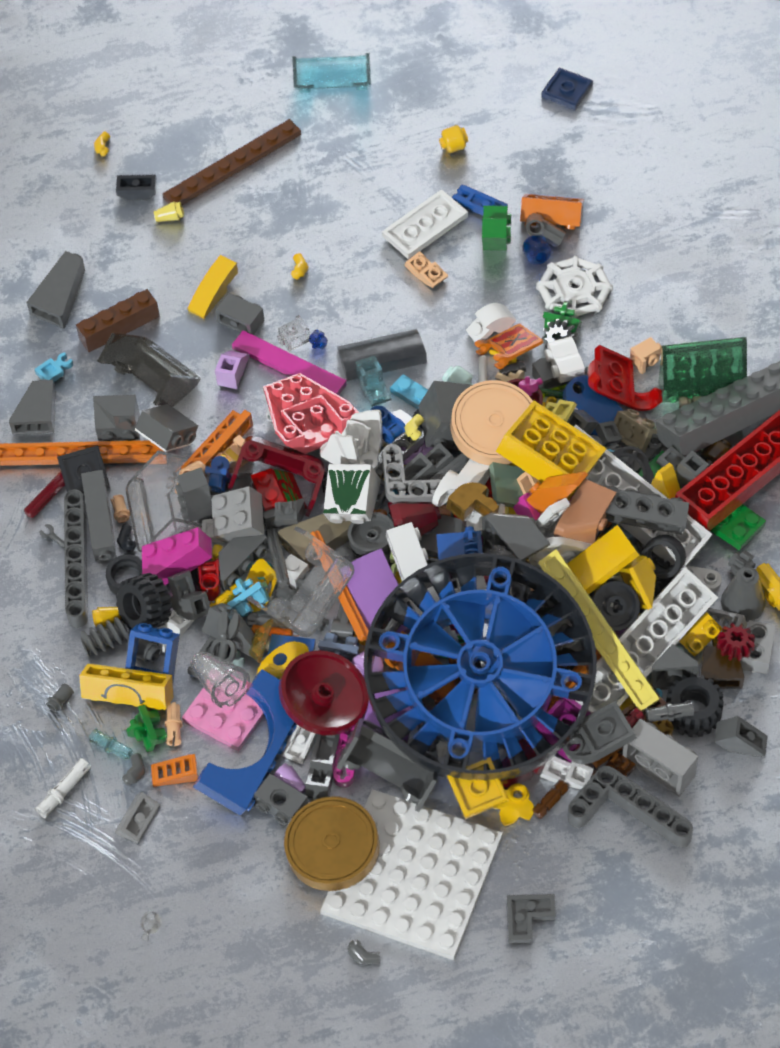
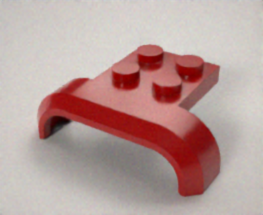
[588,344,662,411]

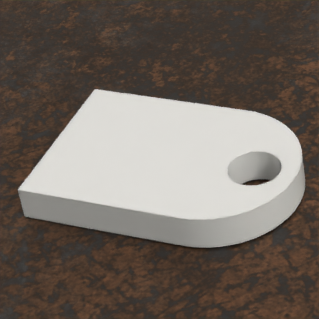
[529,537,592,569]

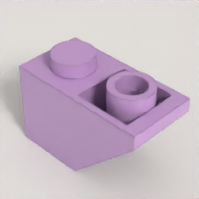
[215,350,249,389]

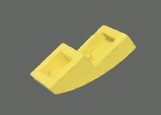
[545,400,577,422]

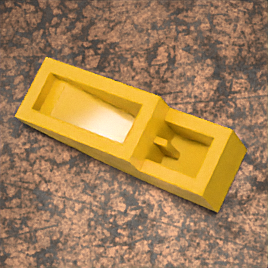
[188,255,238,319]

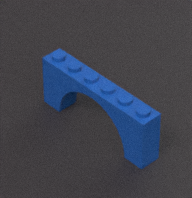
[193,669,297,815]

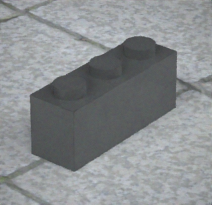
[175,468,213,527]

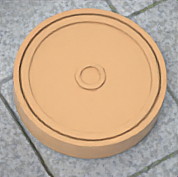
[450,380,533,465]

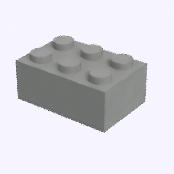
[623,719,698,797]

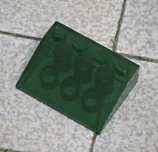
[658,337,747,403]

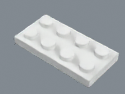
[382,189,468,259]

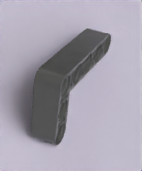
[568,766,693,847]

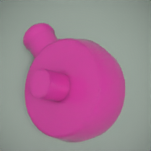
[518,376,543,396]

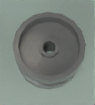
[348,512,395,558]

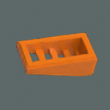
[151,754,198,787]

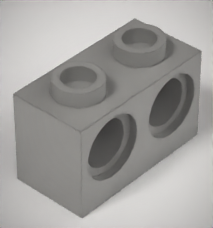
[741,620,776,674]

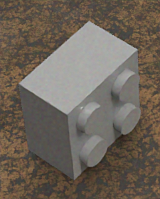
[211,486,264,544]

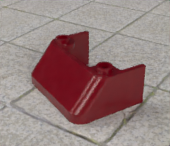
[227,436,324,517]

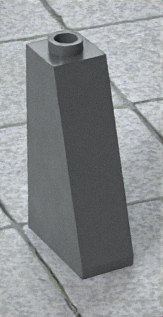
[27,251,85,329]
[81,470,117,561]

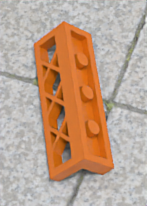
[181,410,253,477]

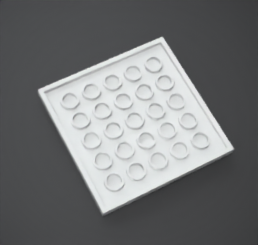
[320,789,503,960]

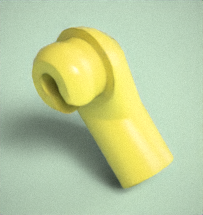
[405,414,424,441]

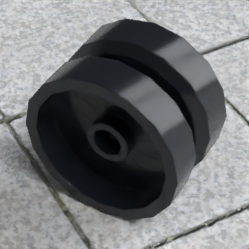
[589,580,640,631]

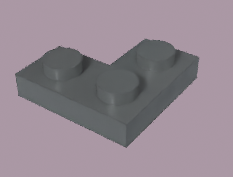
[507,894,556,943]

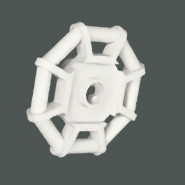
[536,256,613,318]

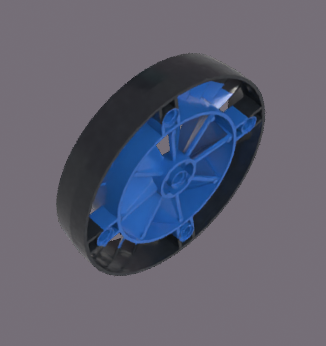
[364,553,597,781]

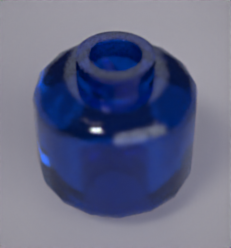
[522,235,551,265]

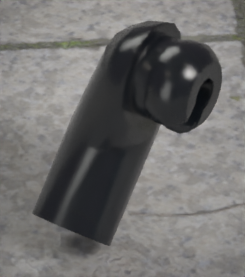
[117,524,136,553]

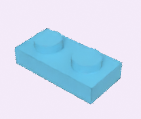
[390,374,428,409]

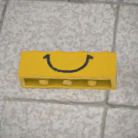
[79,664,174,710]

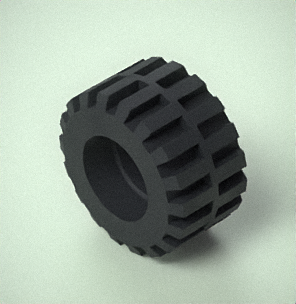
[116,573,172,630]
[666,674,724,737]

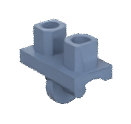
[318,633,359,662]

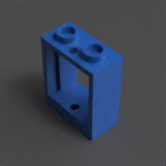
[125,623,180,681]

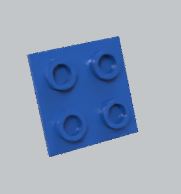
[437,527,483,560]

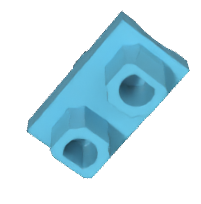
[227,578,270,617]

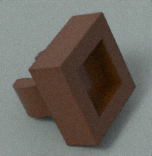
[605,752,636,778]

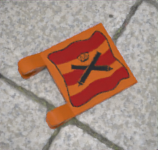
[475,323,544,369]

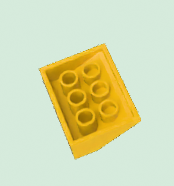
[496,401,607,500]

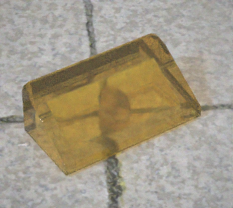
[249,619,273,664]

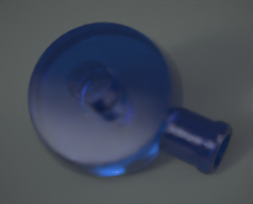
[309,329,328,349]

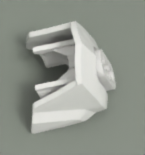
[320,410,382,472]

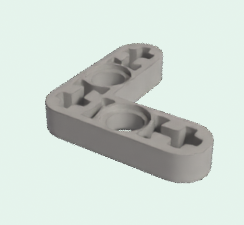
[382,444,441,503]

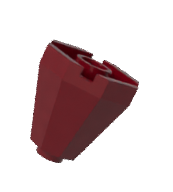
[388,502,441,536]

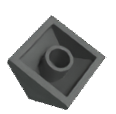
[650,644,699,690]

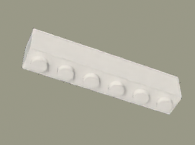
[386,522,459,657]

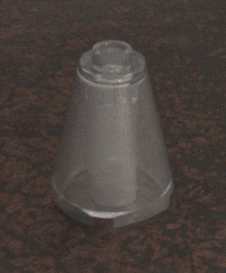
[190,651,250,708]

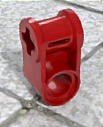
[198,558,221,601]

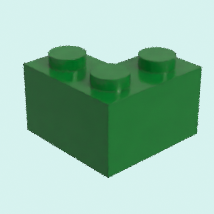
[482,206,512,251]

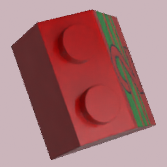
[250,468,307,512]

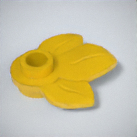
[494,783,534,826]

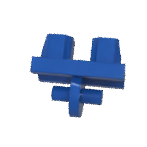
[205,456,232,493]

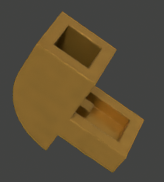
[446,482,499,521]

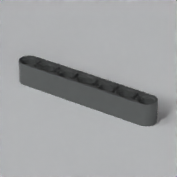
[64,489,88,628]

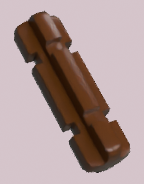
[532,780,568,819]

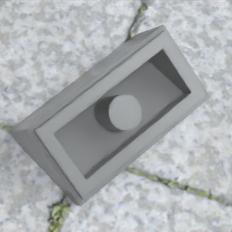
[115,792,161,843]

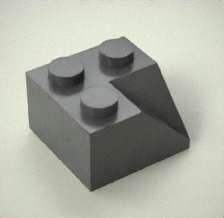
[93,395,140,441]

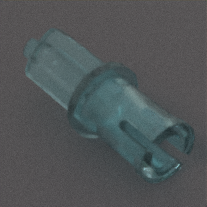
[89,729,133,760]

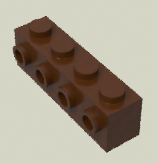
[76,289,160,353]

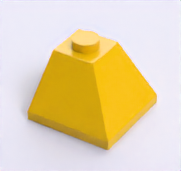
[619,555,656,610]

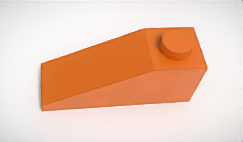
[526,471,588,515]

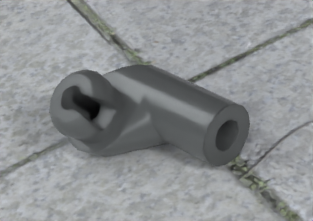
[122,753,145,785]
[347,940,380,964]

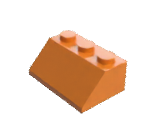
[520,194,584,230]

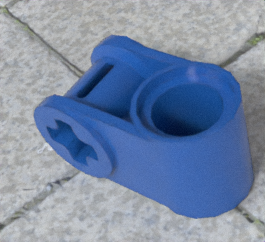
[370,405,405,444]

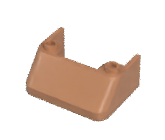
[554,479,616,544]

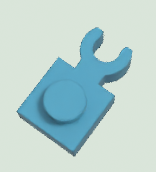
[34,352,74,382]

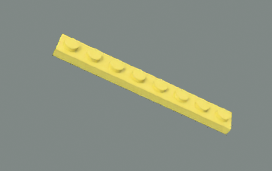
[538,549,660,712]

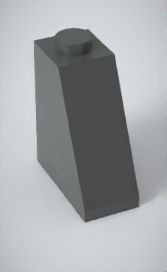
[9,379,56,435]

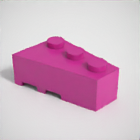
[142,527,212,585]

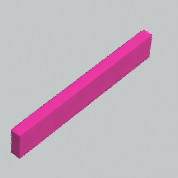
[232,330,347,395]

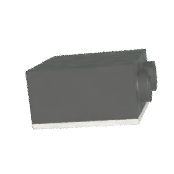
[135,404,199,452]

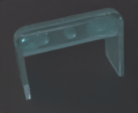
[292,53,372,93]

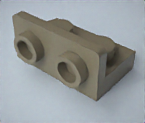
[614,409,657,453]

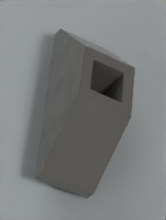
[219,535,269,591]

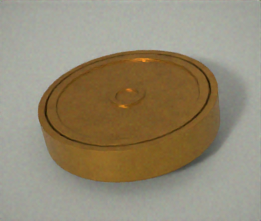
[284,797,380,891]

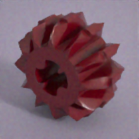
[717,622,755,662]

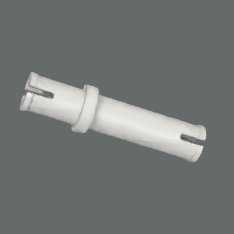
[35,758,91,818]

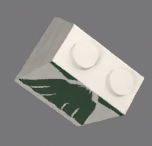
[323,464,381,524]

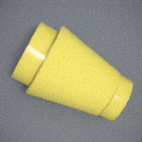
[154,201,184,222]

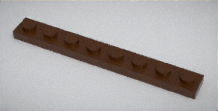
[162,119,301,205]

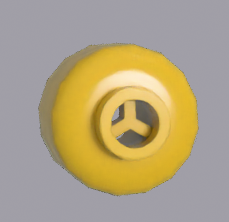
[439,125,469,154]

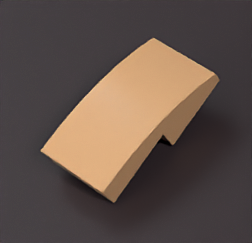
[404,251,448,288]

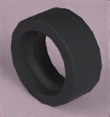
[641,534,686,579]
[106,554,142,595]

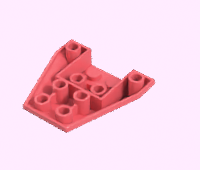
[263,373,359,454]

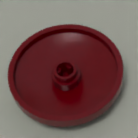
[279,651,369,735]

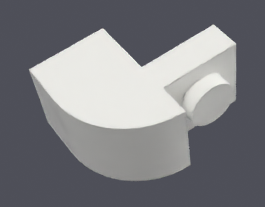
[466,303,516,342]

